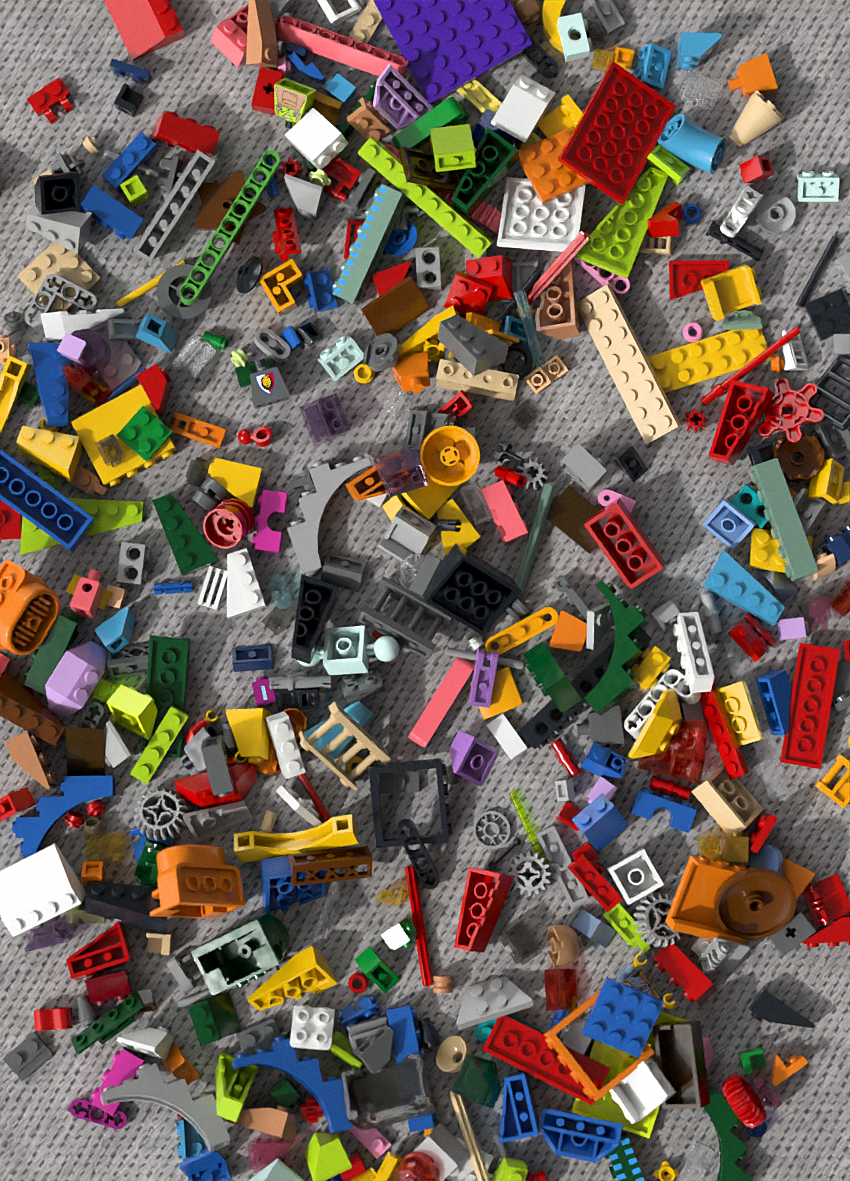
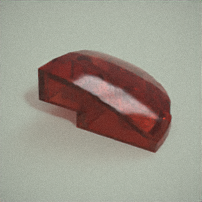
[637,720,707,785]

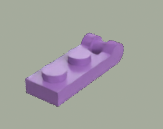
[468,649,498,708]

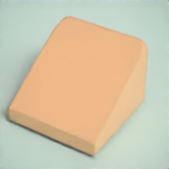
[107,585,127,609]

